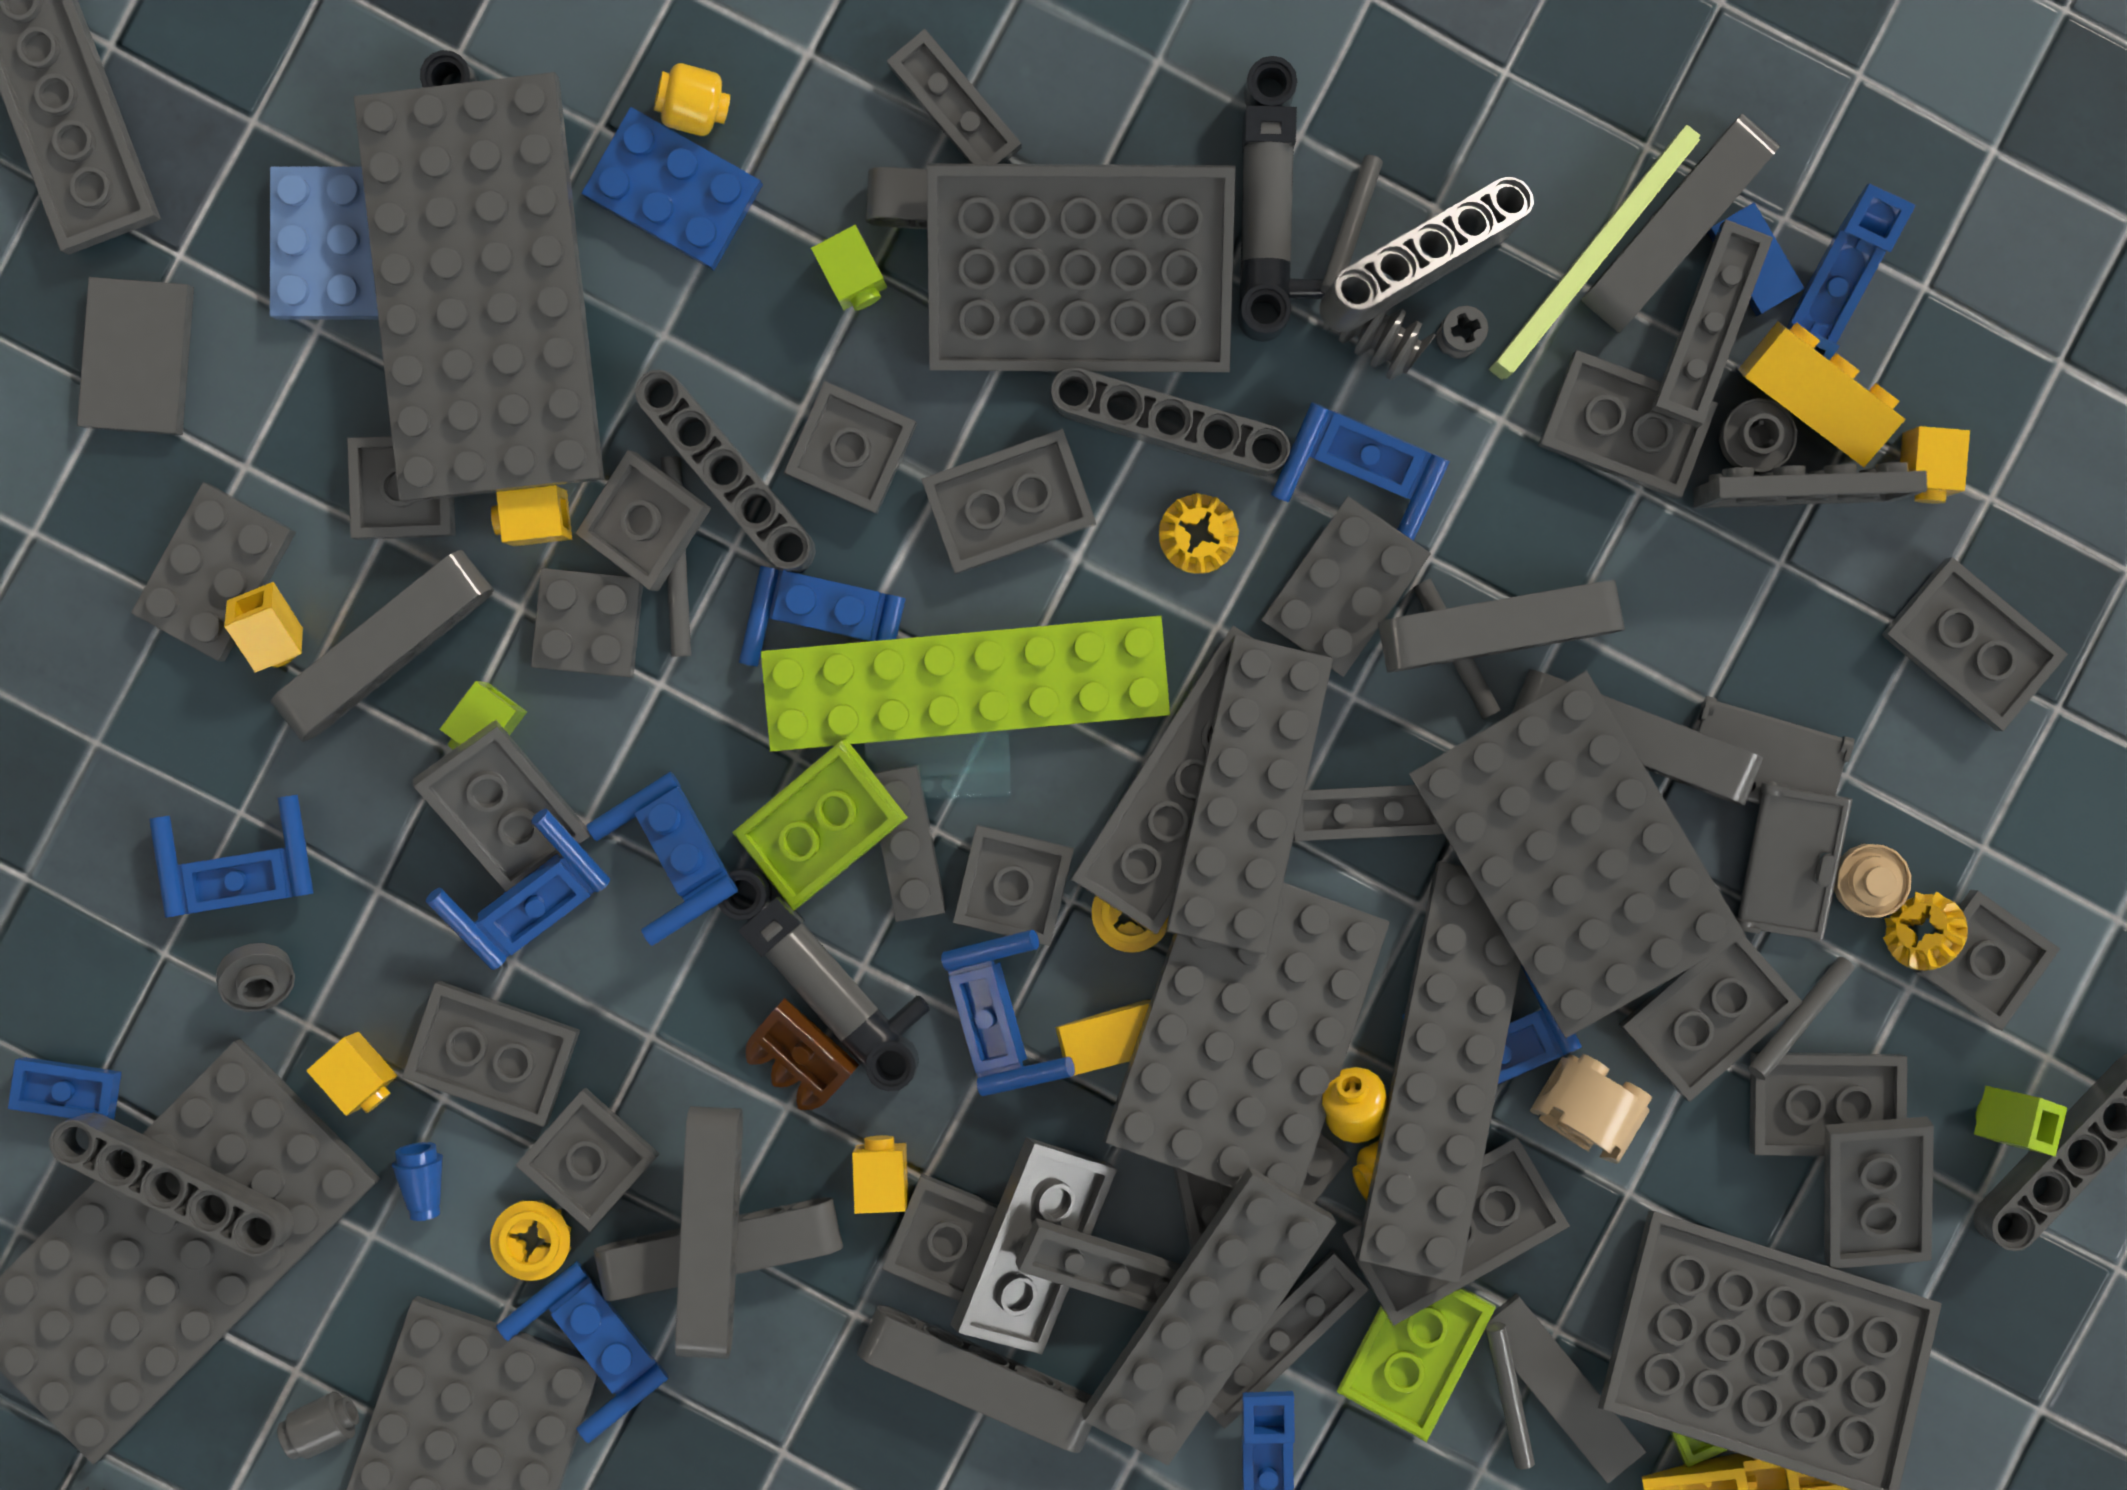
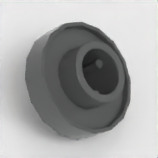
[1719,398,1797,474]
[216,943,295,1012]

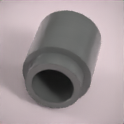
[277,1392,359,1460]

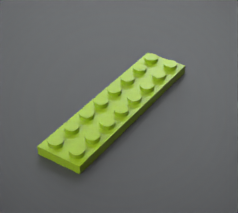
[761,616,1170,752]

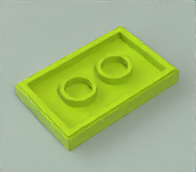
[732,739,908,911]
[1337,1287,1496,1442]

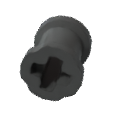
[1436,305,1488,359]

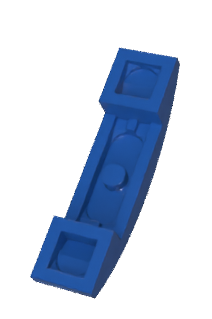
[1786,183,1916,360]
[1242,1391,1295,1490]

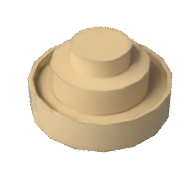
[1834,844,1911,918]

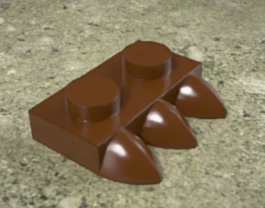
[746,998,859,1110]

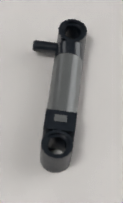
[1238,56,1325,342]
[718,868,930,1092]

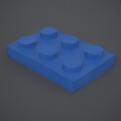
[582,107,763,271]

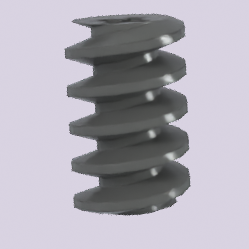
[1322,295,1436,380]

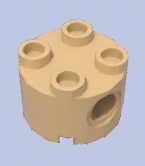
[1530,1054,1652,1164]

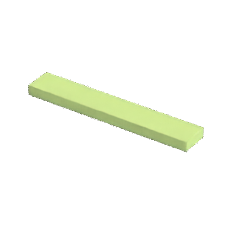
[1488,125,1701,380]

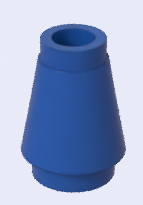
[392,1142,443,1221]

